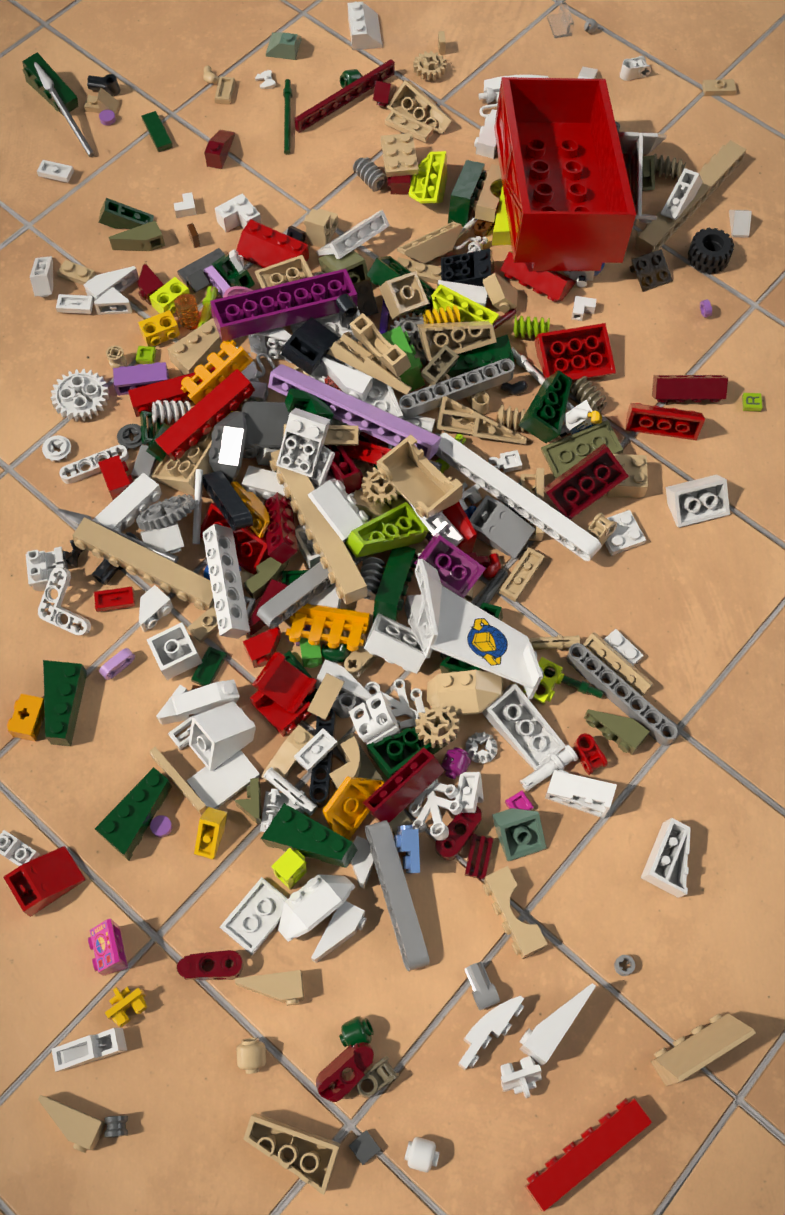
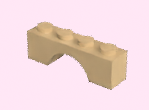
[473,164,503,222]
[349,313,411,378]
[483,866,548,959]

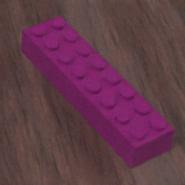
[210,269,357,342]

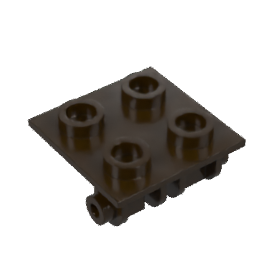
[630,249,673,292]
[353,279,379,316]

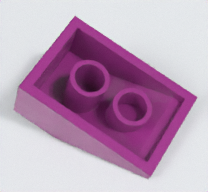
[414,532,486,599]

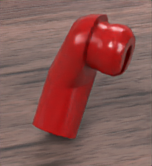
[483,553,501,579]

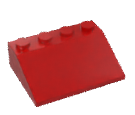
[534,323,616,381]

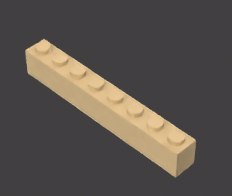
[72,517,214,610]

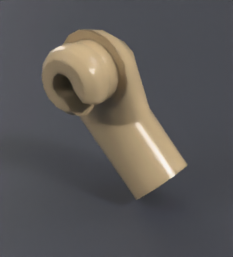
[203,66,219,85]

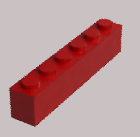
[128,367,216,417]
[155,369,255,461]
[525,1098,652,1212]

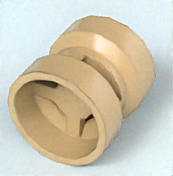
[106,345,127,369]

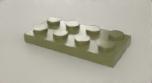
[541,420,623,479]

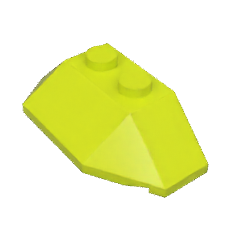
[409,151,447,204]
[431,284,499,325]

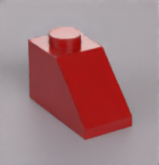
[243,626,281,668]

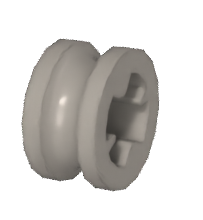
[614,955,635,976]

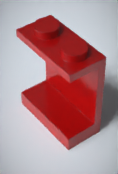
[252,652,317,713]
[250,690,312,737]

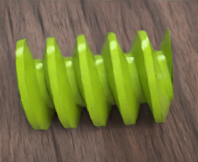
[513,315,550,339]

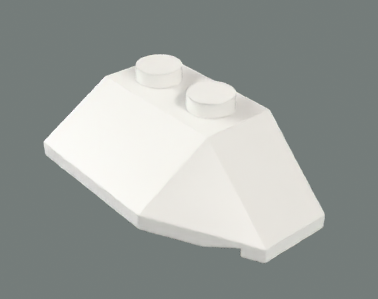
[278,874,355,942]

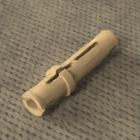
[529,634,580,650]

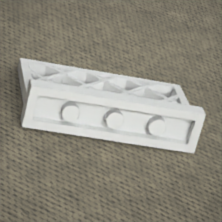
[316,210,390,259]

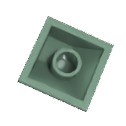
[266,32,302,60]
[492,808,547,861]

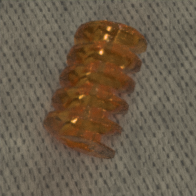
[174,294,200,330]

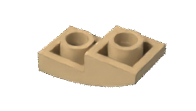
[307,673,345,719]

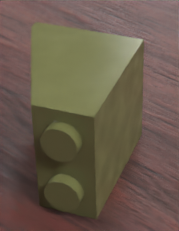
[318,250,370,283]

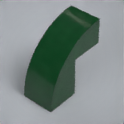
[212,255,255,288]
[284,388,334,425]

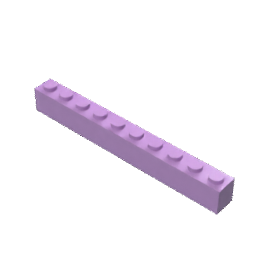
[268,364,441,460]

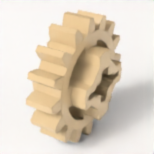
[413,51,447,81]
[361,467,401,506]
[415,704,460,748]

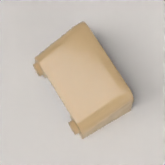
[377,434,463,518]

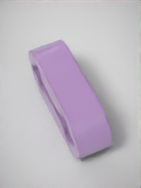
[99,648,135,680]

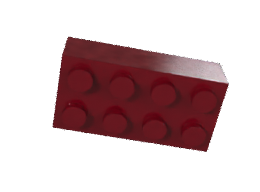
[543,444,629,520]

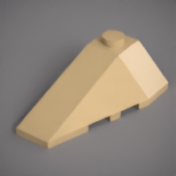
[387,80,452,134]

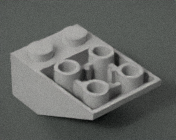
[469,495,536,559]

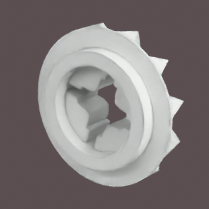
[42,435,72,462]
[465,732,498,764]

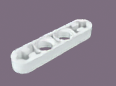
[59,445,129,484]

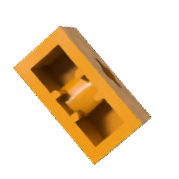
[7,694,45,742]

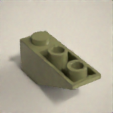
[109,221,165,251]
[584,709,650,755]

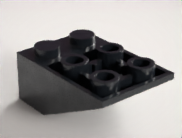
[441,249,495,287]
[281,317,340,375]

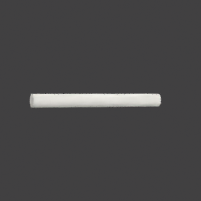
[193,469,203,544]

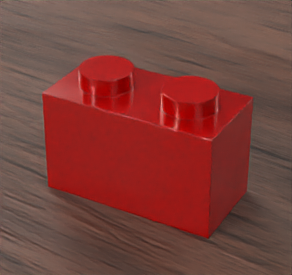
[98,455,133,500]

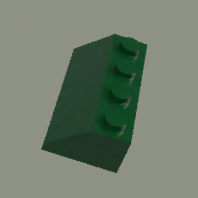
[367,256,435,316]

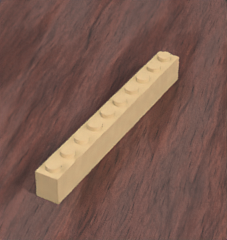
[635,140,747,254]
[269,450,367,605]

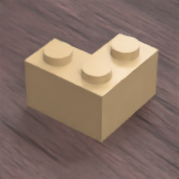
[304,208,338,248]

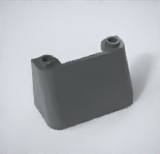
[242,401,290,458]

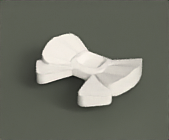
[255,70,276,89]

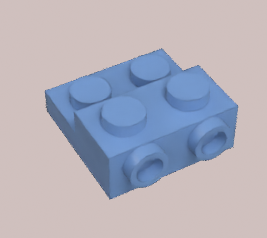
[393,825,420,873]

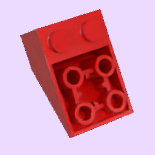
[3,846,86,917]

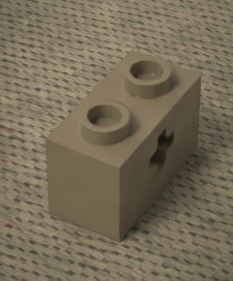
[421,344,459,385]

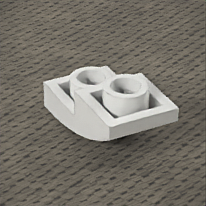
[0,830,40,866]

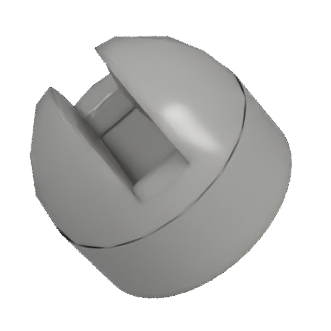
[584,18,598,33]

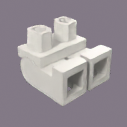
[26,547,70,591]
[348,692,400,745]

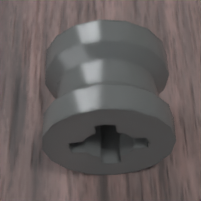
[104,1116,128,1137]

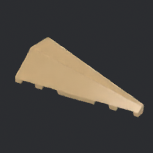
[327,331,412,395]
[437,396,527,444]

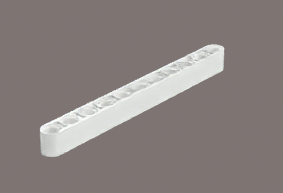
[436,433,602,561]

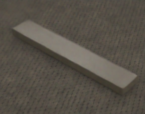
[336,733,414,835]

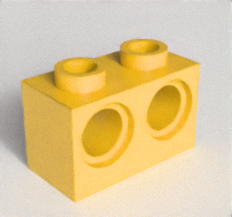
[138,310,180,347]

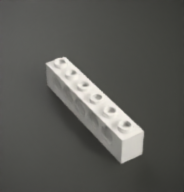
[203,524,250,639]

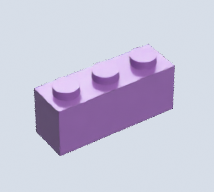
[113,362,169,396]

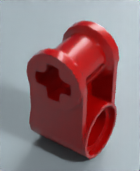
[573,733,608,775]

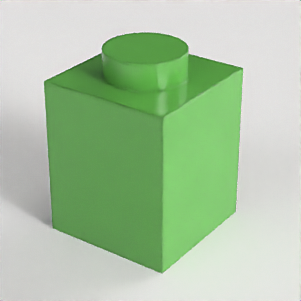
[299,638,323,668]

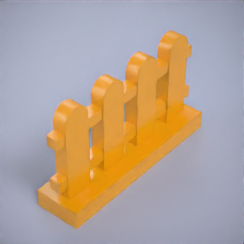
[181,340,254,404]
[286,604,370,651]

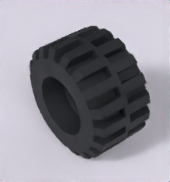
[688,227,734,274]

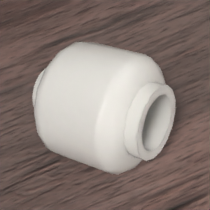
[404,1137,440,1173]

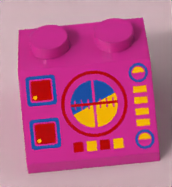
[88,918,128,976]

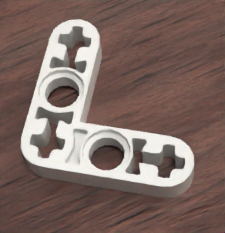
[38,567,91,635]

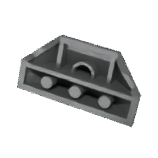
[209,412,247,484]

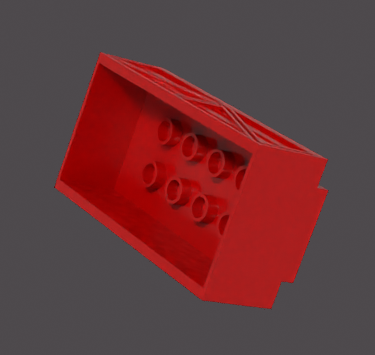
[494,77,636,271]

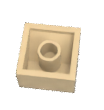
[379,271,429,320]

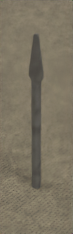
[34,62,94,157]
[57,509,178,563]

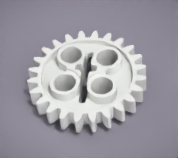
[50,369,110,421]

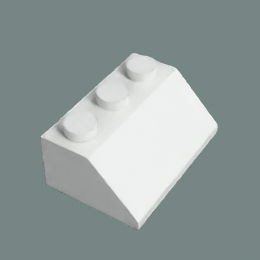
[347,2,382,50]
[666,475,730,527]
[308,479,368,541]
[364,613,426,674]

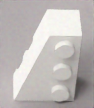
[545,770,617,819]
[641,818,691,898]

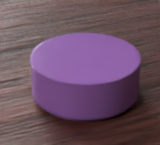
[99,110,116,126]
[700,299,712,318]
[150,815,172,837]

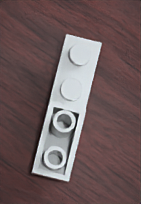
[409,503,464,546]
[458,996,524,1070]

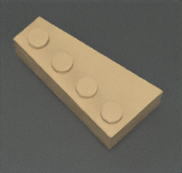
[167,318,230,375]
[417,321,496,362]
[244,1113,341,1195]

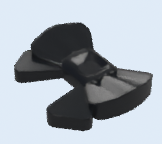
[63,540,86,567]

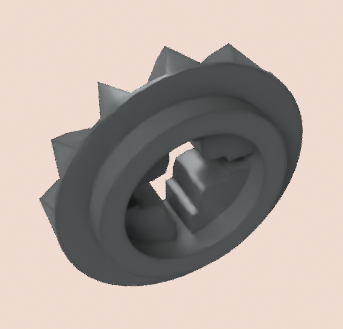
[117,424,142,450]

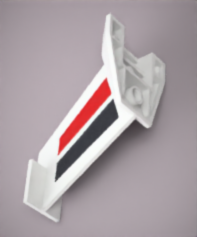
[618,132,666,224]

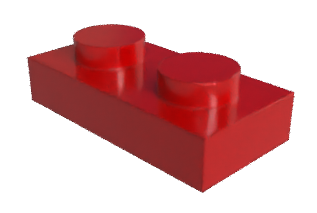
[94,586,135,612]

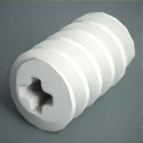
[152,400,191,423]

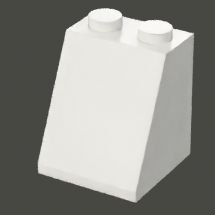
[189,701,256,771]

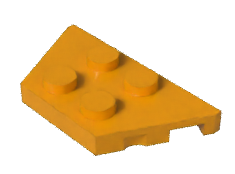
[323,776,385,840]

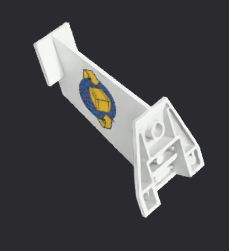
[404,559,543,699]

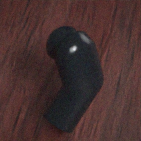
[501,381,528,395]

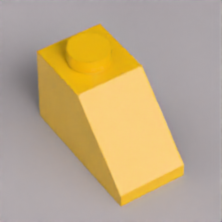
[194,807,227,860]

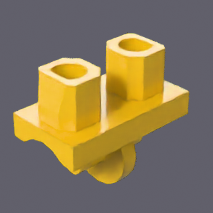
[105,986,148,1028]

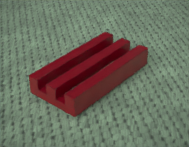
[465,834,494,880]

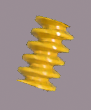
[423,305,461,324]

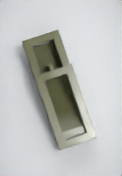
[244,557,291,600]

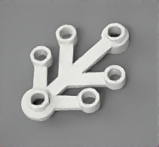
[365,679,425,732]
[409,779,463,840]

